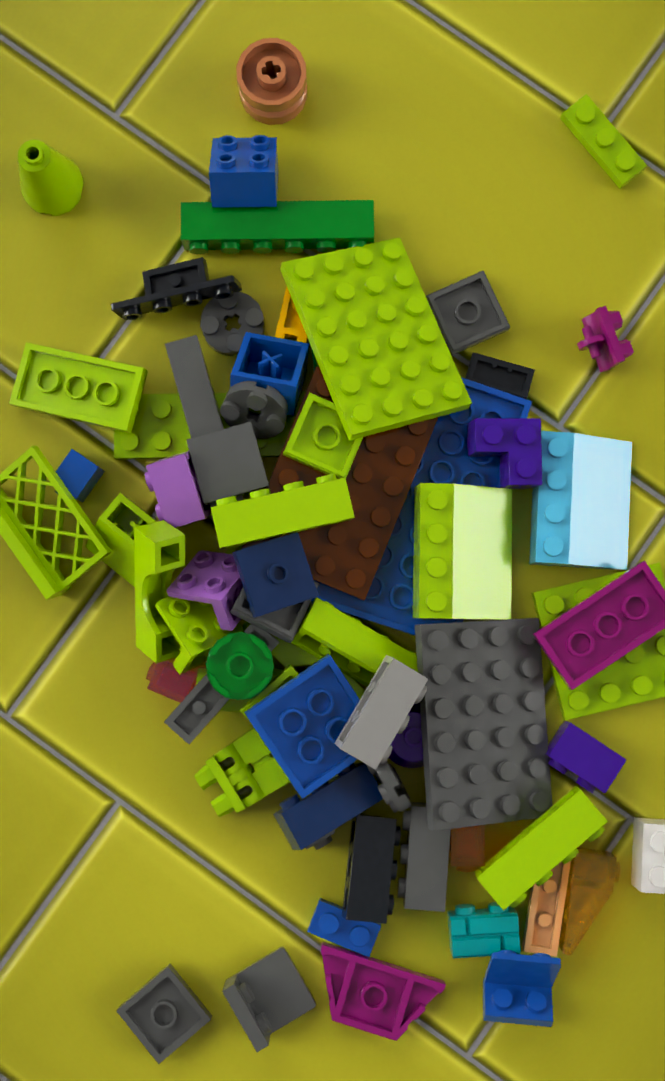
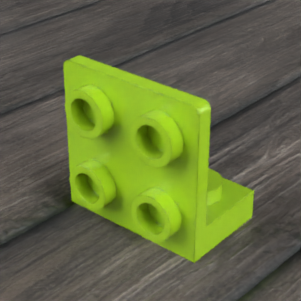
[155,596,244,675]

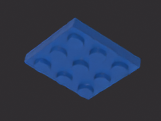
[244,654,360,799]

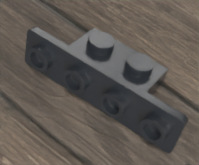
[111,257,242,320]

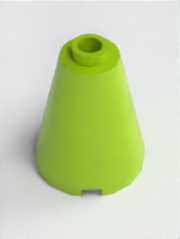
[17,140,84,216]

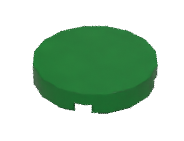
[206,631,274,700]

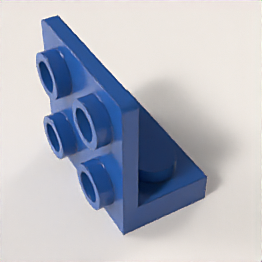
[483,950,561,1027]

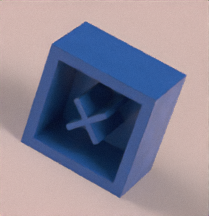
[209,135,278,207]
[230,332,309,416]

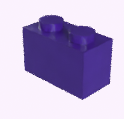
[546,720,626,794]

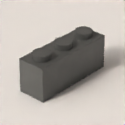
[397,802,451,912]

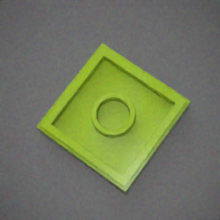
[282,392,363,479]

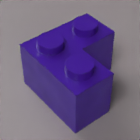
[467,418,542,489]

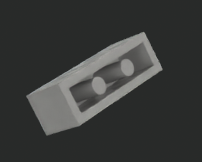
[334,655,428,770]

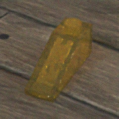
[559,847,620,955]

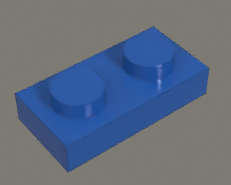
[307,898,381,957]

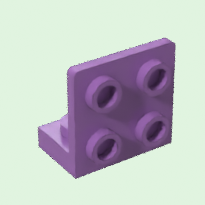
[167,550,243,631]

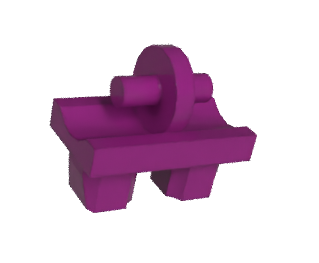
[577,306,634,373]

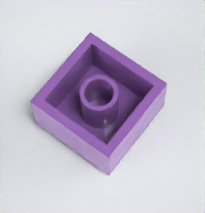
[145,451,212,528]

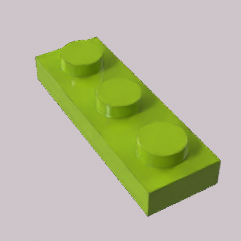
[560,94,647,189]

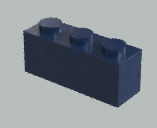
[273,762,383,850]

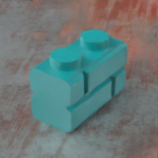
[447,902,521,958]

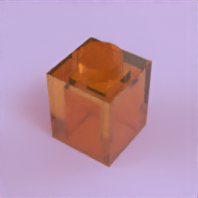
[448,825,485,872]

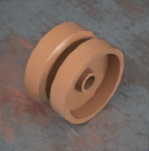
[236,38,308,125]

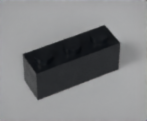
[342,814,401,924]

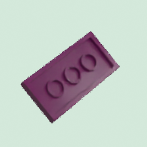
[533,561,665,690]

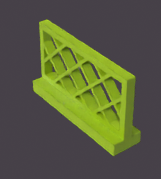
[0,446,112,600]

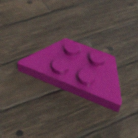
[321,941,446,1041]

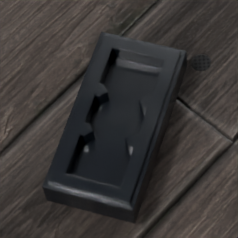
[465,352,535,399]

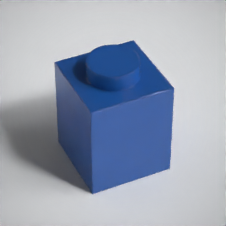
[54,449,105,503]

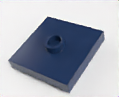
[232,532,319,618]

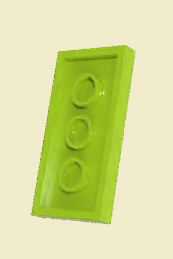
[9,342,148,433]

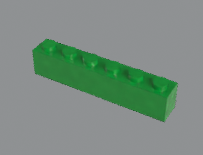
[181,200,374,254]

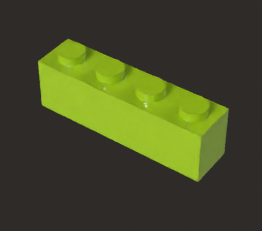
[210,474,355,549]
[291,597,418,687]
[475,786,608,911]

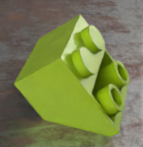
[85,493,157,587]

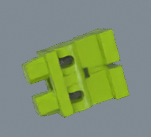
[194,728,290,817]

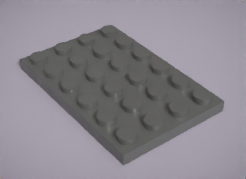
[415,618,553,831]

